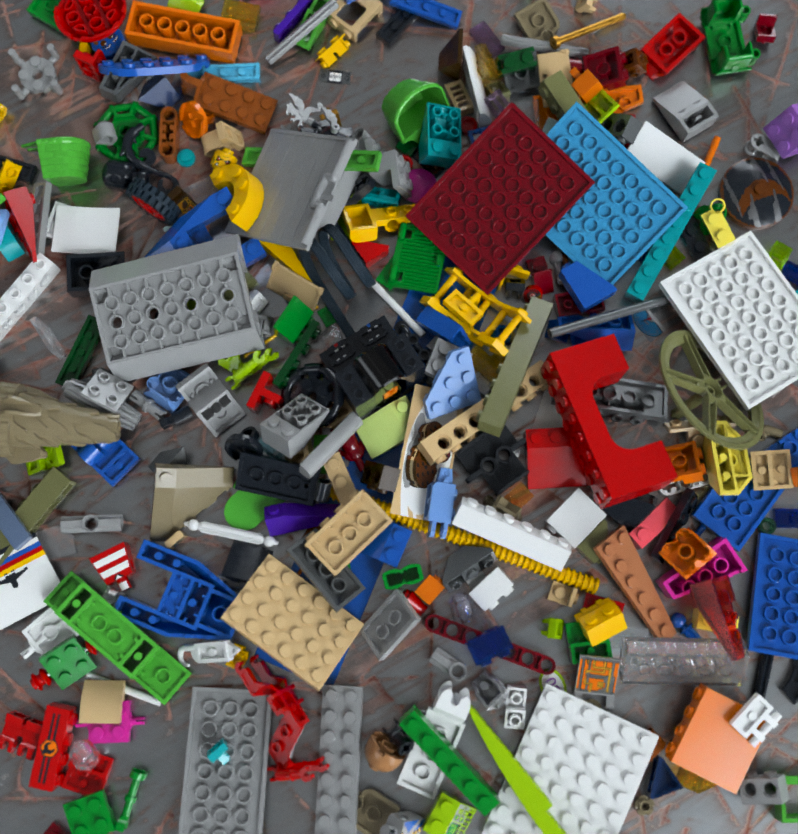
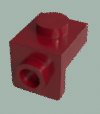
[754,13,777,43]

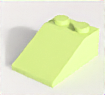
[356,395,411,460]

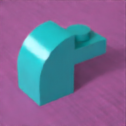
[0,221,25,262]

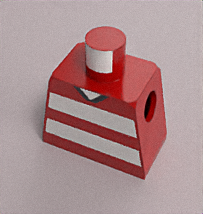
[89,542,136,592]

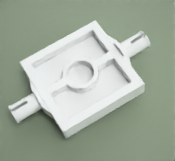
[20,608,79,659]

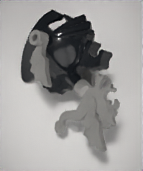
[285,93,353,138]

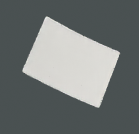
[51,205,120,254]

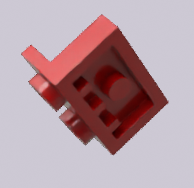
[73,49,106,83]

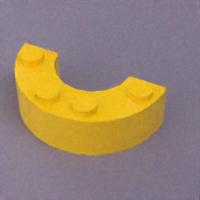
[209,164,264,232]

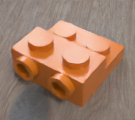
[665,441,707,484]

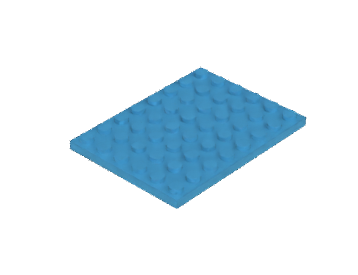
[546,101,688,285]

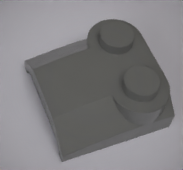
[501,50,540,94]

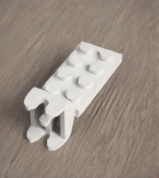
[397,680,470,800]

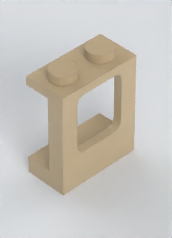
[327,0,383,43]

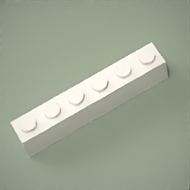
[452,497,572,571]

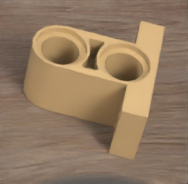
[201,121,245,157]

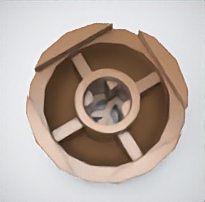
[364,731,406,772]

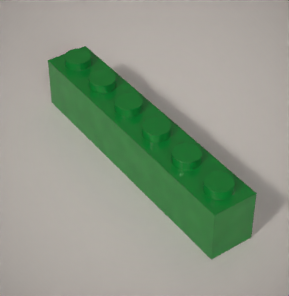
[399,705,500,817]

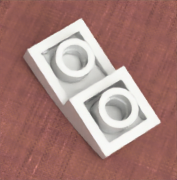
[504,684,527,730]

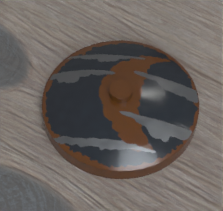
[718,157,794,230]

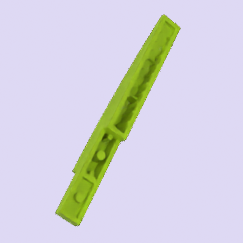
[469,704,567,834]

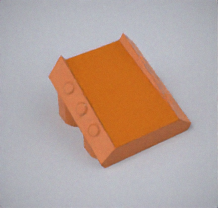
[658,527,717,580]

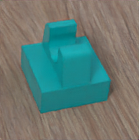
[207,738,231,765]

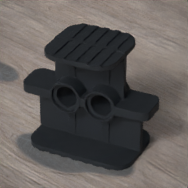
[455,425,530,496]

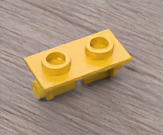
[315,34,350,69]
[0,159,22,196]

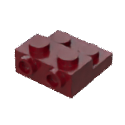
[583,46,629,91]

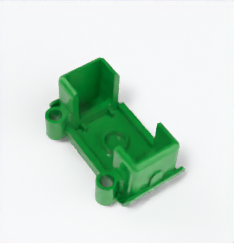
[700,0,761,76]

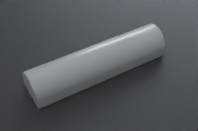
[299,411,363,479]

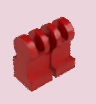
[0,710,43,761]

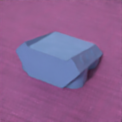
[143,369,190,413]

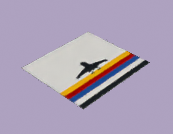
[0,532,60,630]

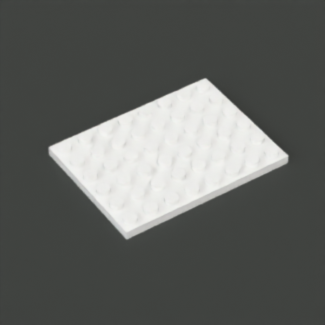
[658,231,798,411]
[481,683,659,834]

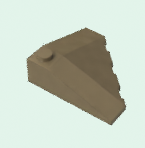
[150,463,234,541]

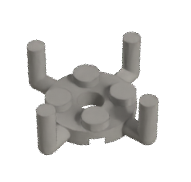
[8,43,63,100]

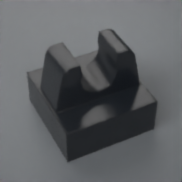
[505,278,526,299]

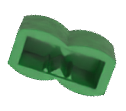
[382,564,424,590]

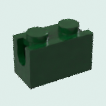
[494,46,538,78]

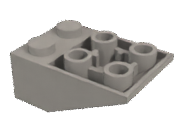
[652,81,719,143]
[260,393,329,458]

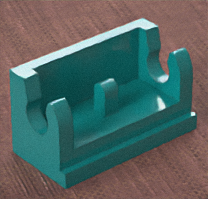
[361,187,401,208]

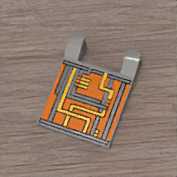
[573,654,621,711]

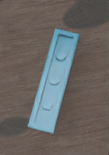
[187,63,260,83]

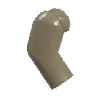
[759,425,783,442]

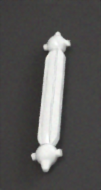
[184,519,279,547]

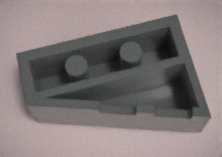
[99,40,157,104]

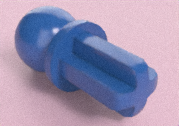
[670,613,702,645]

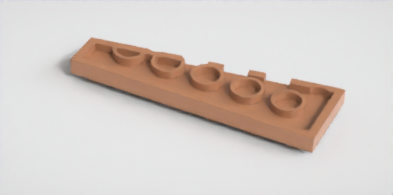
[593,525,677,645]

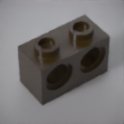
[360,460,401,494]

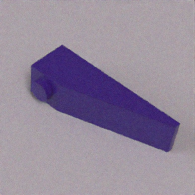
[264,503,341,536]

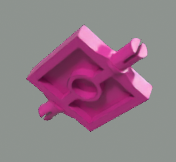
[75,700,145,744]

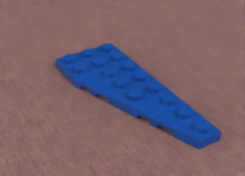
[691,427,798,552]

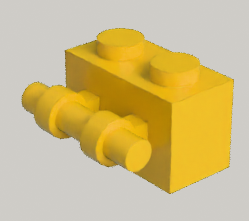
[574,597,627,647]

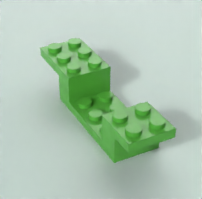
[43,571,192,706]

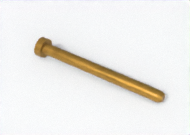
[550,13,626,50]

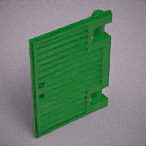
[387,222,445,294]

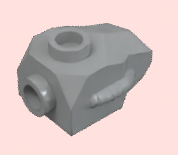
[471,669,508,710]

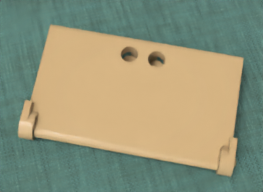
[537,49,572,108]
[266,260,324,312]

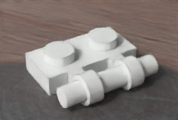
[728,692,782,747]

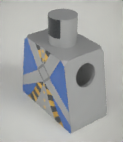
[380,810,425,834]

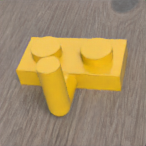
[443,289,484,328]

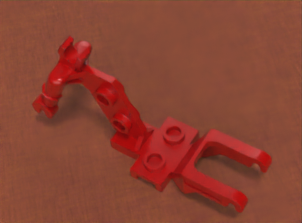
[235,654,330,782]

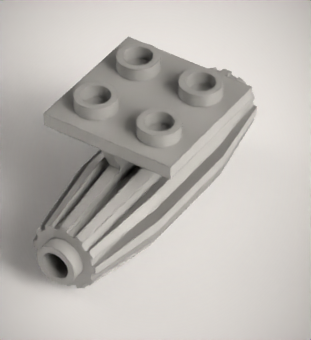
[61,368,142,431]

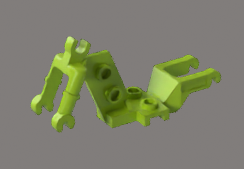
[187,299,279,390]

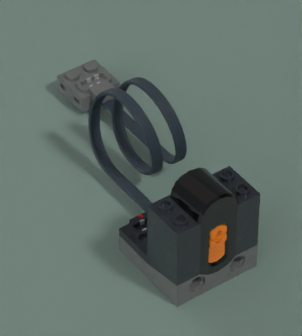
[299,222,425,420]

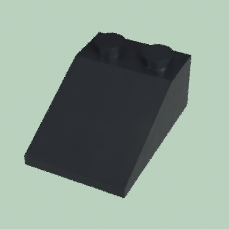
[66,251,125,298]

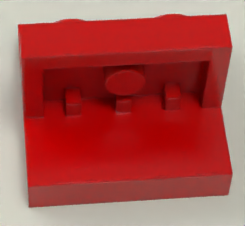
[246,371,284,415]

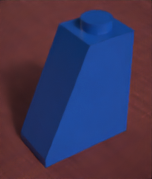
[558,261,617,314]
[416,305,472,347]

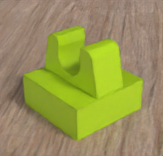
[541,618,565,640]

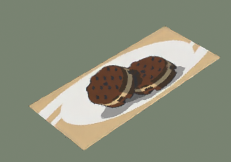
[390,384,463,524]

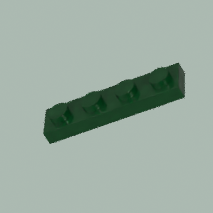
[55,314,100,386]
[272,319,322,390]

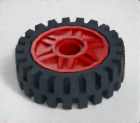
[125,177,181,226]

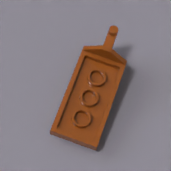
[180,72,278,135]

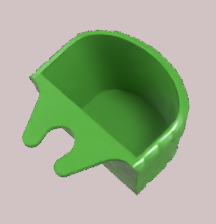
[382,78,450,144]
[21,136,91,187]

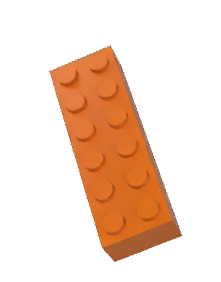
[124,0,243,64]

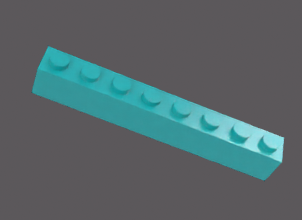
[624,162,717,303]

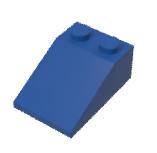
[360,523,412,568]

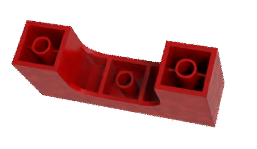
[541,334,678,509]

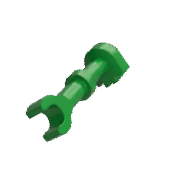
[115,767,149,832]

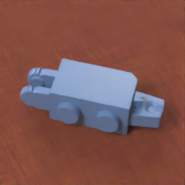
[423,468,458,539]

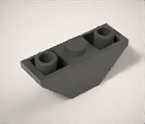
[442,545,498,593]

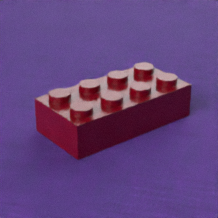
[553,292,605,317]

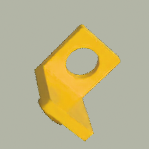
[498,265,530,290]

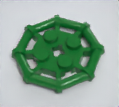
[93,101,159,161]

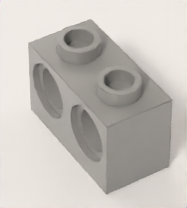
[739,771,790,805]

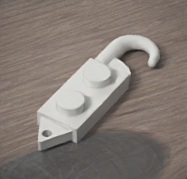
[177,639,241,667]

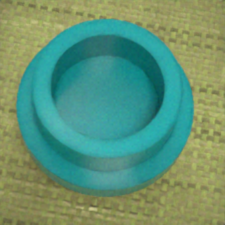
[177,149,196,167]

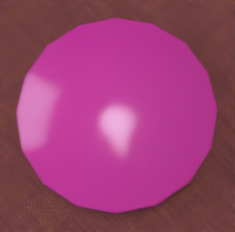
[404,169,437,204]

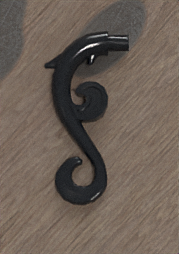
[120,122,179,196]

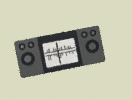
[319,69,352,85]

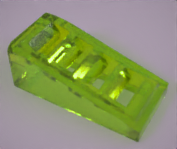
[768,241,793,271]

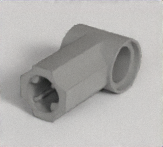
[429,647,467,681]

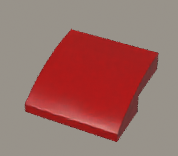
[60,746,114,796]

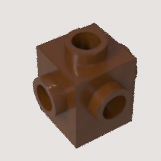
[624,47,648,78]

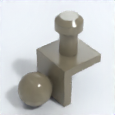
[483,495,522,522]

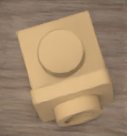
[547,580,579,607]

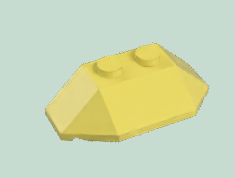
[703,420,753,495]

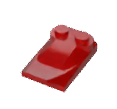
[640,12,705,80]

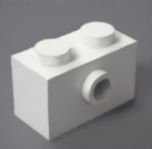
[469,566,514,611]

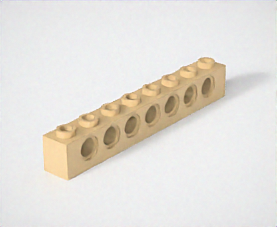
[417,359,548,466]

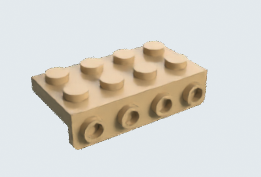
[304,489,393,576]

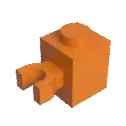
[569,67,603,104]

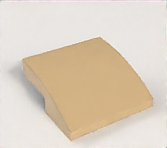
[750,449,794,491]
[79,679,126,724]

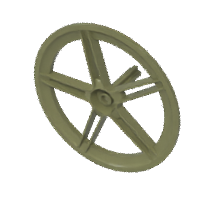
[659,330,764,450]

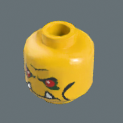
[210,147,238,171]

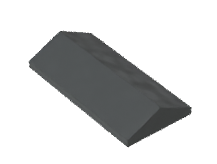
[286,528,366,613]

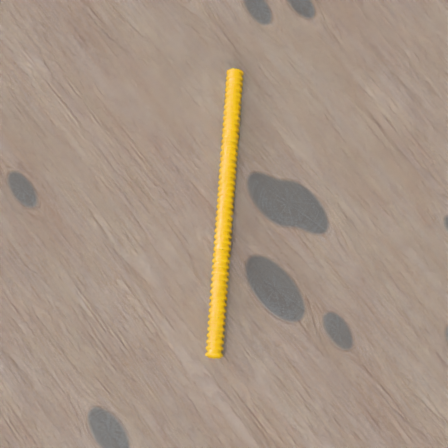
[330,486,600,595]

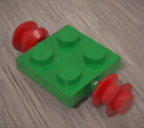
[30,635,97,691]

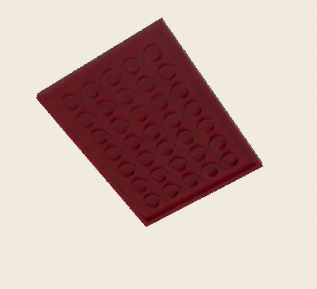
[405,102,595,295]

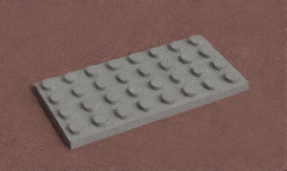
[178,687,272,834]

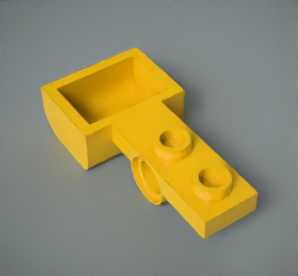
[341,203,416,243]

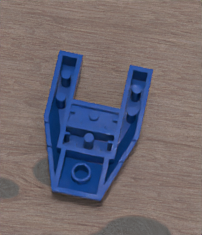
[144,186,267,267]
[114,539,238,640]

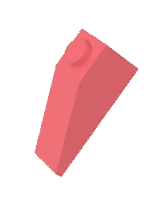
[628,497,676,550]

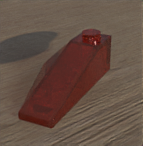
[689,575,745,661]

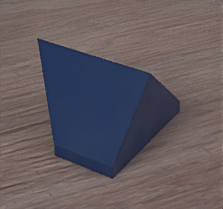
[138,75,182,108]
[645,755,684,799]

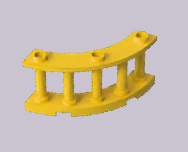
[419,267,532,357]

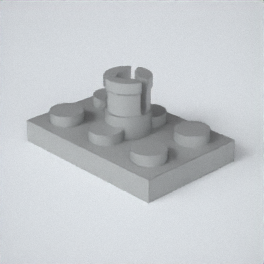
[360,589,421,661]

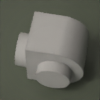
[92,120,118,146]

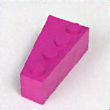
[655,537,748,600]

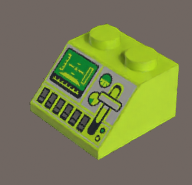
[422,788,477,834]

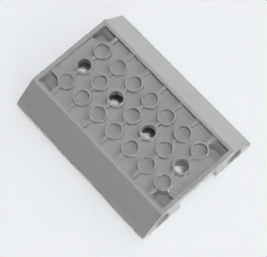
[89,234,266,382]

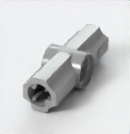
[60,514,123,534]

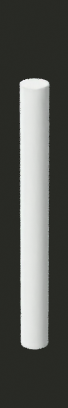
[372,280,426,338]
[85,672,161,707]

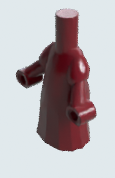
[330,427,365,472]

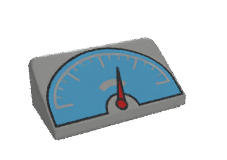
[632,301,666,342]

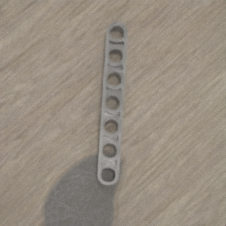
[314,128,371,242]

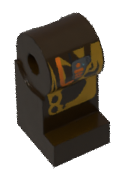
[167,185,197,214]

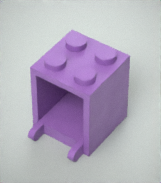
[763,103,798,159]

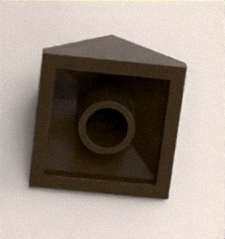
[438,28,463,81]

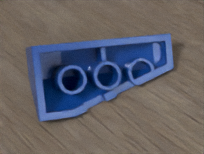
[557,311,636,351]

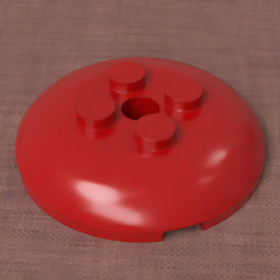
[54,0,127,43]

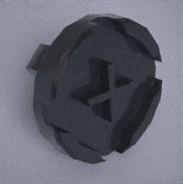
[224,426,263,460]

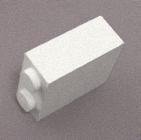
[544,488,607,549]

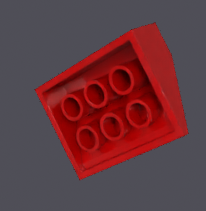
[523,427,589,490]

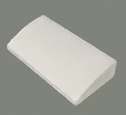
[462,45,492,128]
[626,121,706,196]

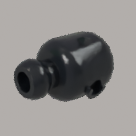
[102,160,151,193]

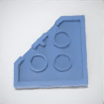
[423,346,481,420]

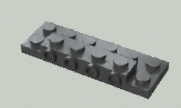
[551,378,668,425]

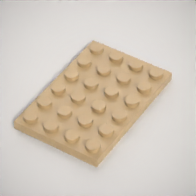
[220,554,364,691]

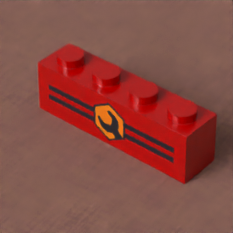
[28,701,78,792]

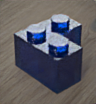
[464,624,514,668]

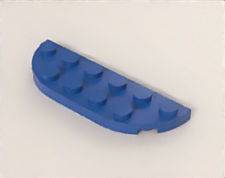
[98,54,210,77]

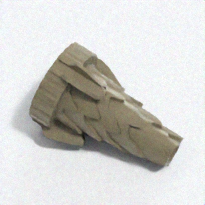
[0,382,121,465]

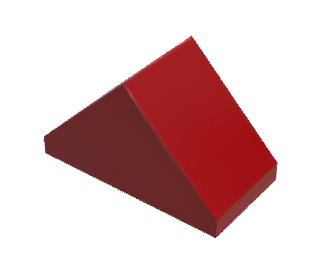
[351,241,389,268]

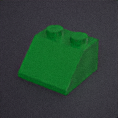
[273,295,315,347]

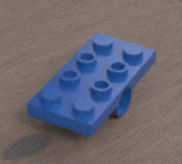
[71,439,141,487]

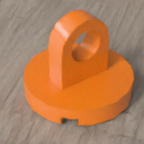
[179,101,215,139]

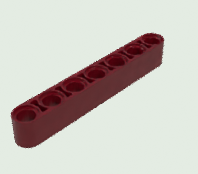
[424,614,556,675]

